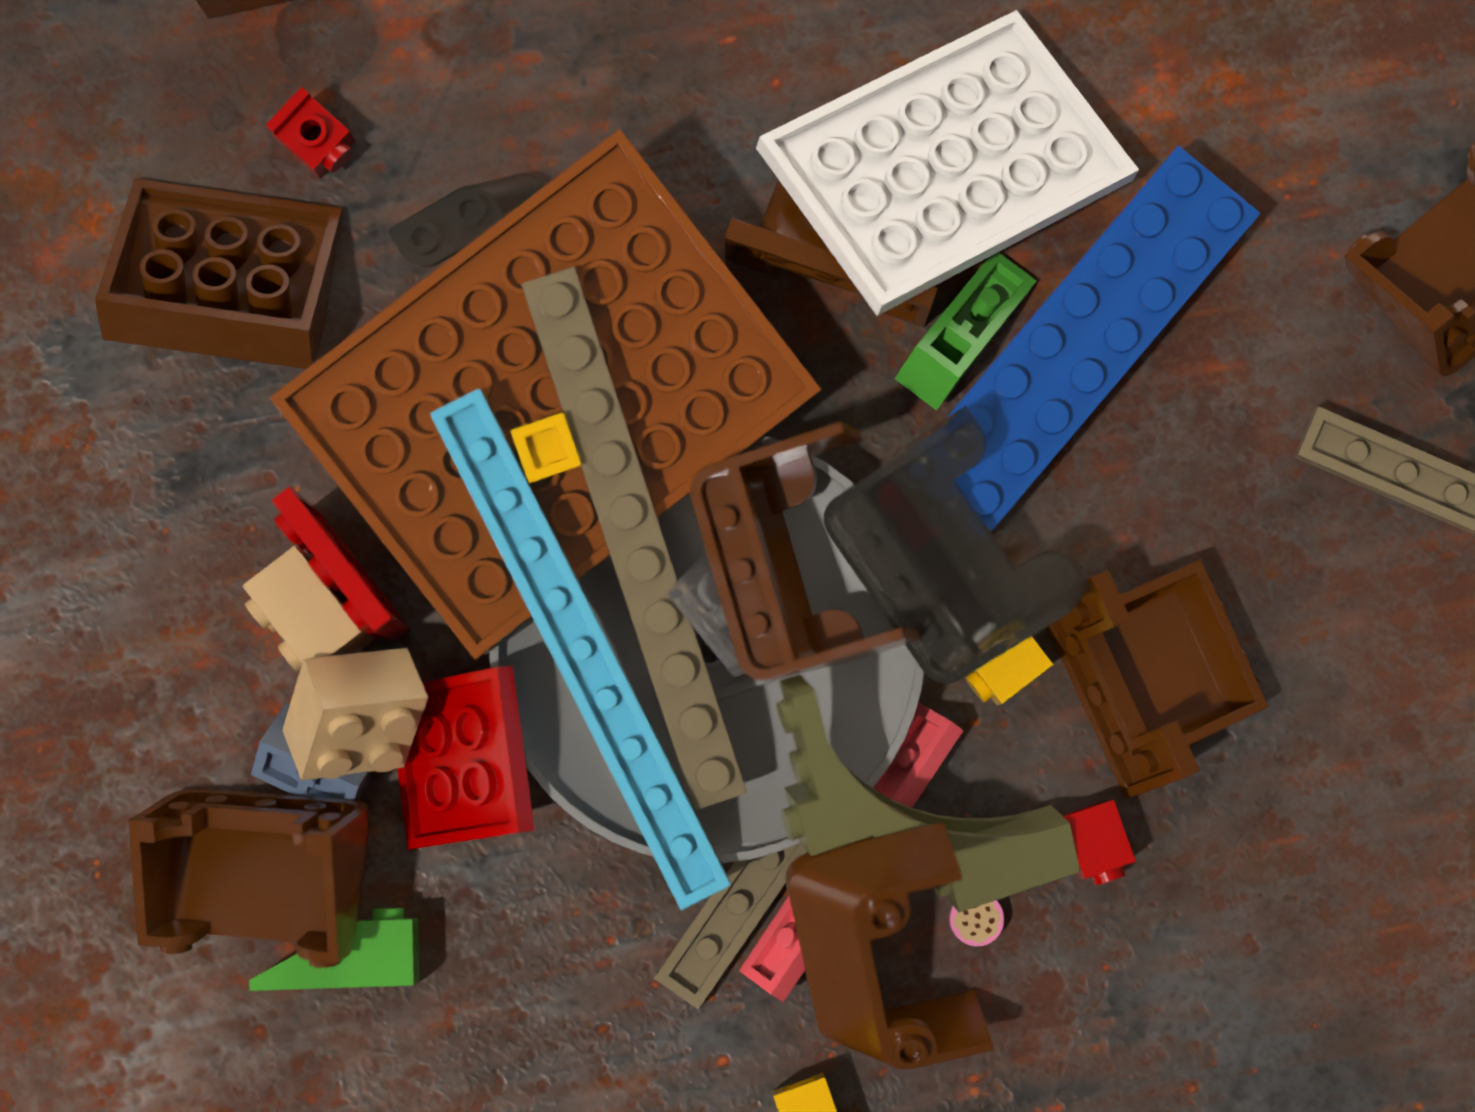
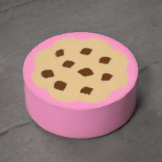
[949,900,1004,946]

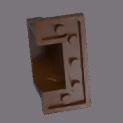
[725,179,938,327]
[1036,559,1268,799]

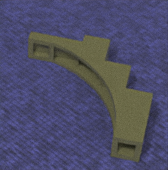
[777,674,1080,913]

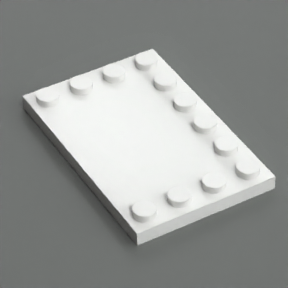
[756,10,1139,316]

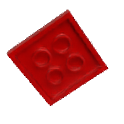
[271,487,411,642]
[397,666,535,850]

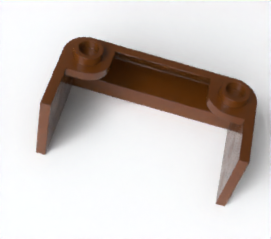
[690,422,921,680]
[785,822,994,1070]

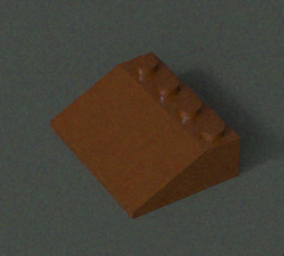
[95,178,342,369]

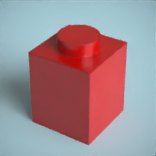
[1062,800,1136,886]

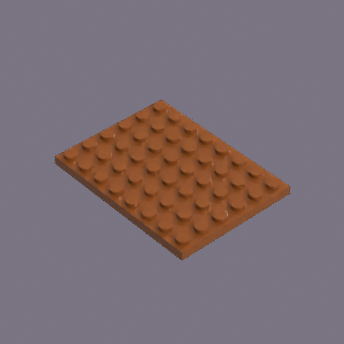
[270,129,821,659]

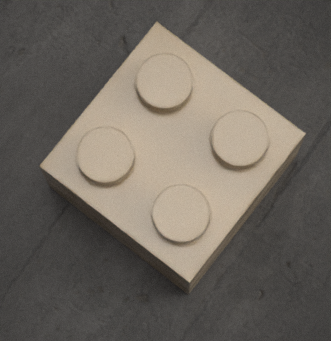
[242,545,375,672]
[282,648,428,780]

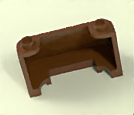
[1345,142,1475,376]
[128,789,369,968]

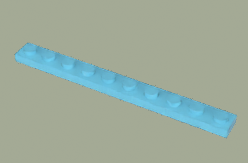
[430,388,731,910]

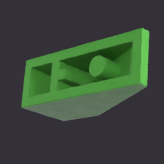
[895,252,1037,411]
[249,908,420,991]

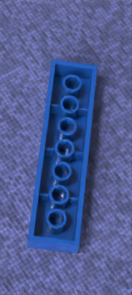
[900,145,1260,544]

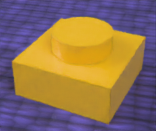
[510,413,581,483]

